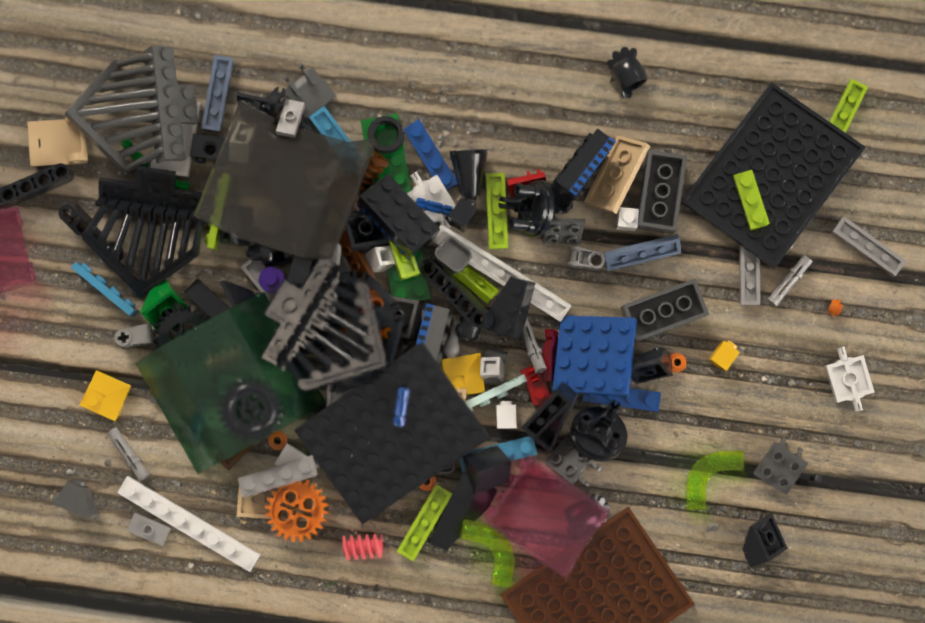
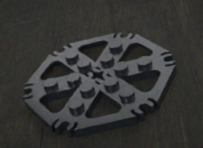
[291,270,404,394]

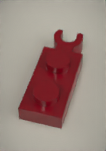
[542,329,558,382]

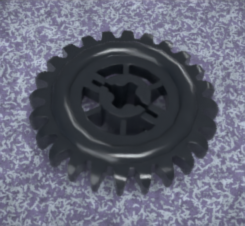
[152,305,216,367]
[217,377,283,442]

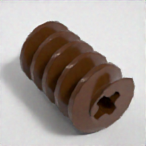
[348,149,389,191]

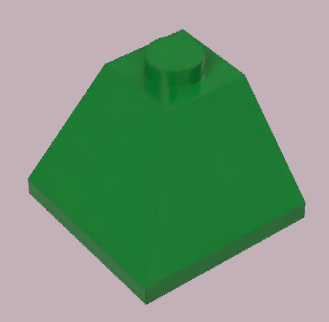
[140,279,192,332]

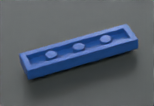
[403,119,458,191]
[582,388,661,412]

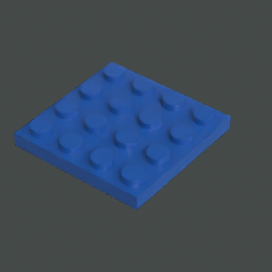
[552,315,637,396]

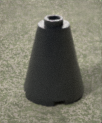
[450,149,488,200]

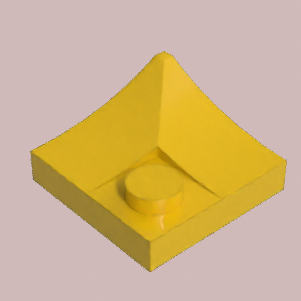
[441,353,485,395]
[80,370,131,422]

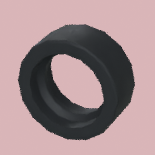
[367,116,404,154]

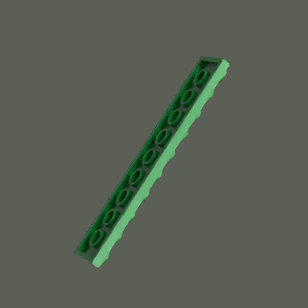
[360,114,431,301]

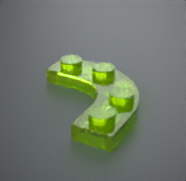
[685,451,744,510]
[460,519,514,588]

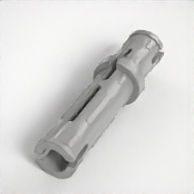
[767,255,813,307]
[522,317,547,373]
[107,427,150,481]

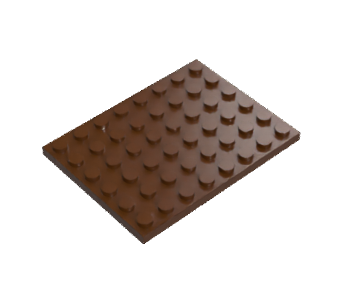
[500,506,695,623]

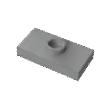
[276,99,305,138]
[127,513,171,546]

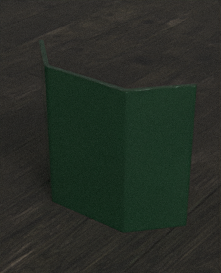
[135,292,326,474]

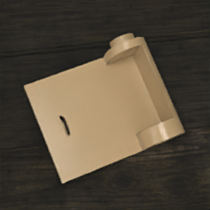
[27,116,88,167]

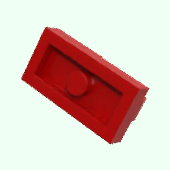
[507,169,546,197]
[520,365,550,406]

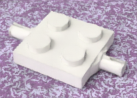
[407,172,456,228]
[825,346,874,412]

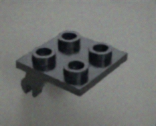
[237,87,286,124]

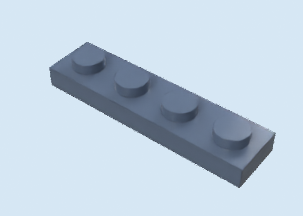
[201,55,234,133]
[604,234,681,271]

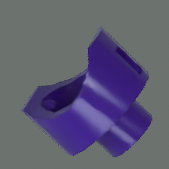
[259,267,286,294]

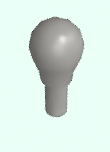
[443,321,460,358]

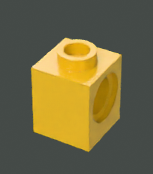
[708,341,740,372]

